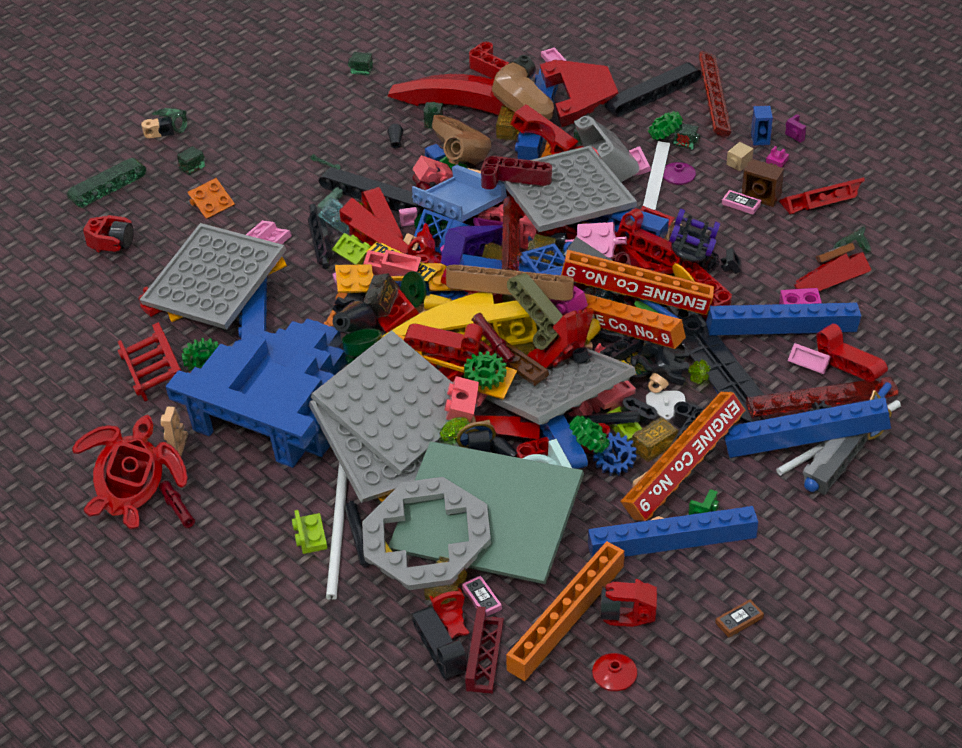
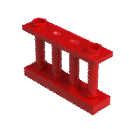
[118,322,182,401]

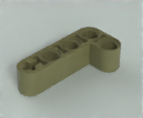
[507,273,563,350]

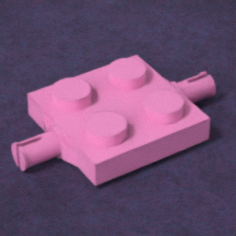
[565,222,627,258]

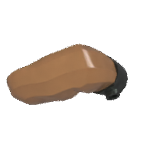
[492,55,554,120]

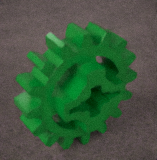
[648,111,683,140]
[182,338,219,371]
[464,351,507,390]
[569,415,610,453]

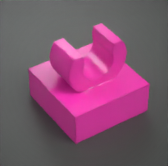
[766,146,789,167]

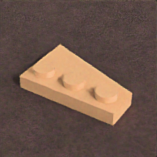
[161,407,188,456]

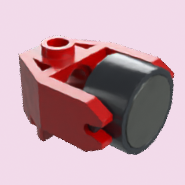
[83,215,134,253]
[600,579,657,627]

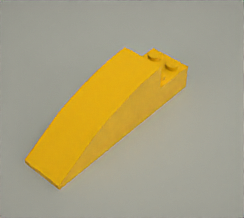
[382,292,537,355]

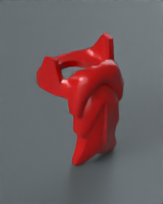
[407,223,435,256]
[429,588,469,639]

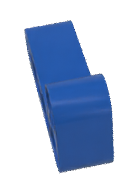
[540,415,588,469]

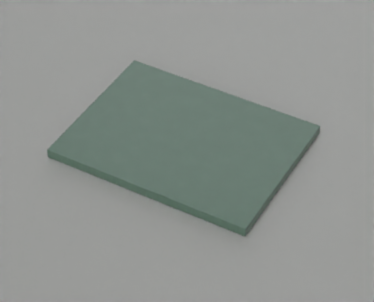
[389,441,584,584]

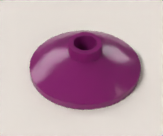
[663,162,696,185]

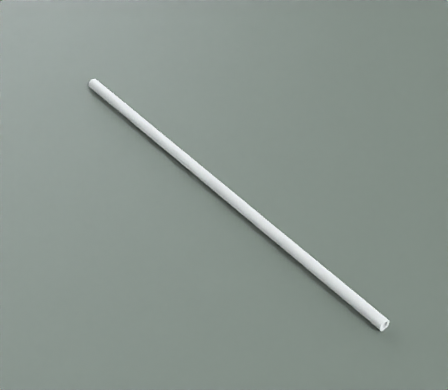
[326,463,348,599]

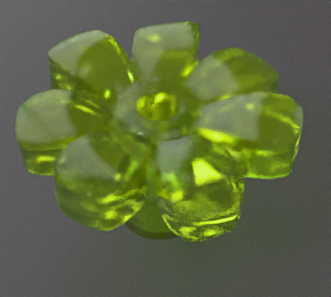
[689,359,710,384]

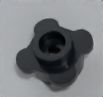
[570,347,592,364]

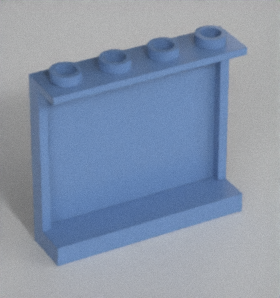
[412,165,507,222]

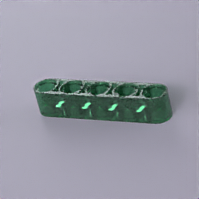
[67,157,146,207]

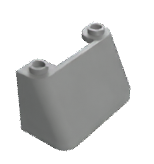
[574,116,639,182]

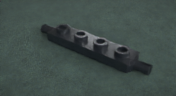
[308,204,333,269]

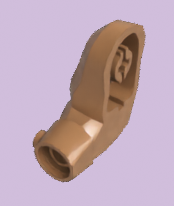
[432,115,492,165]

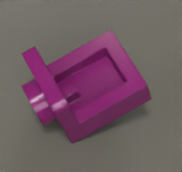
[785,114,807,143]

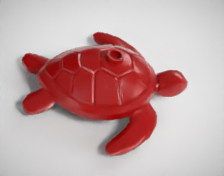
[72,415,188,529]

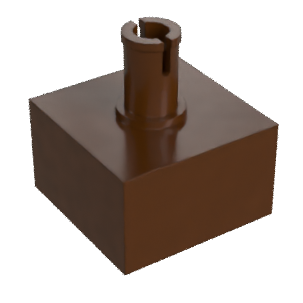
[742,159,784,207]

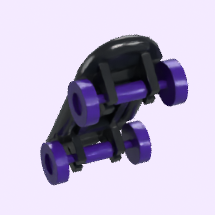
[669,208,720,262]

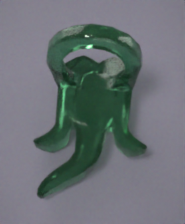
[152,107,187,133]
[832,227,871,253]

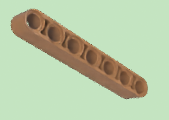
[446,265,574,301]

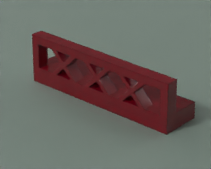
[465,606,504,694]

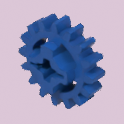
[593,432,637,476]

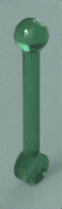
[310,154,340,169]

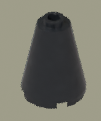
[333,301,376,335]

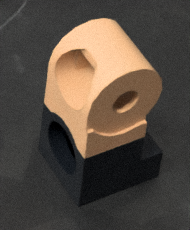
[141,113,174,138]

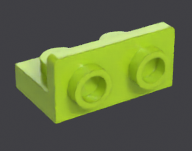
[332,233,371,265]
[292,510,327,554]

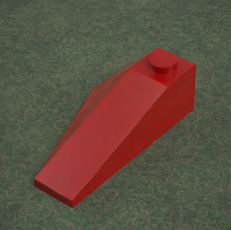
[374,274,420,333]

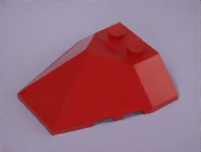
[527,308,594,368]

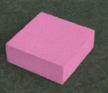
[399,207,417,227]

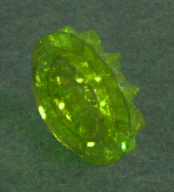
[440,417,470,441]

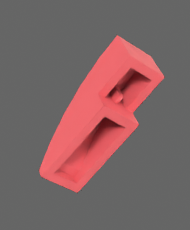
[363,250,421,276]

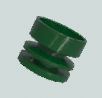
[342,329,382,365]

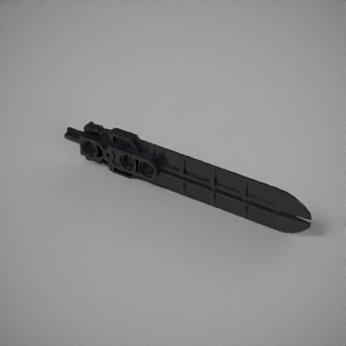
[658,303,771,422]

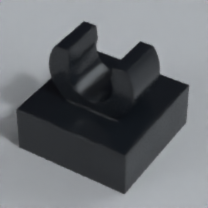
[721,248,742,274]

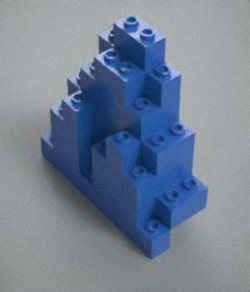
[165,319,347,468]

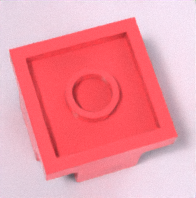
[587,380,636,413]

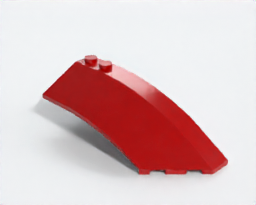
[388,74,515,119]

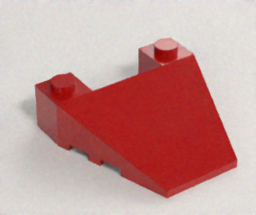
[540,59,618,127]

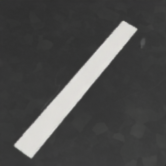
[643,142,670,210]

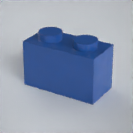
[751,106,773,145]

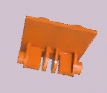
[187,178,235,219]

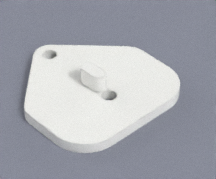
[646,391,685,421]

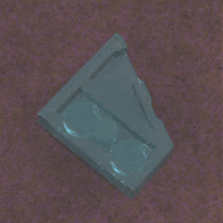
[318,197,349,234]

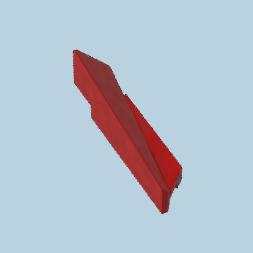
[779,177,865,214]
[339,198,408,254]
[794,252,871,291]
[454,415,540,439]

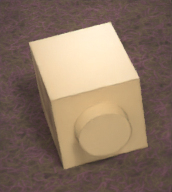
[727,142,754,171]

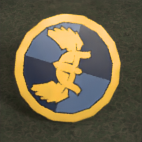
[456,416,496,448]

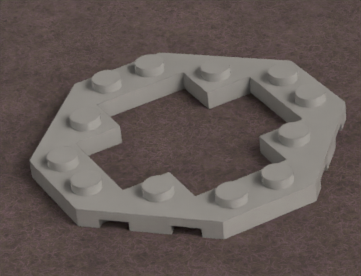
[362,477,491,590]

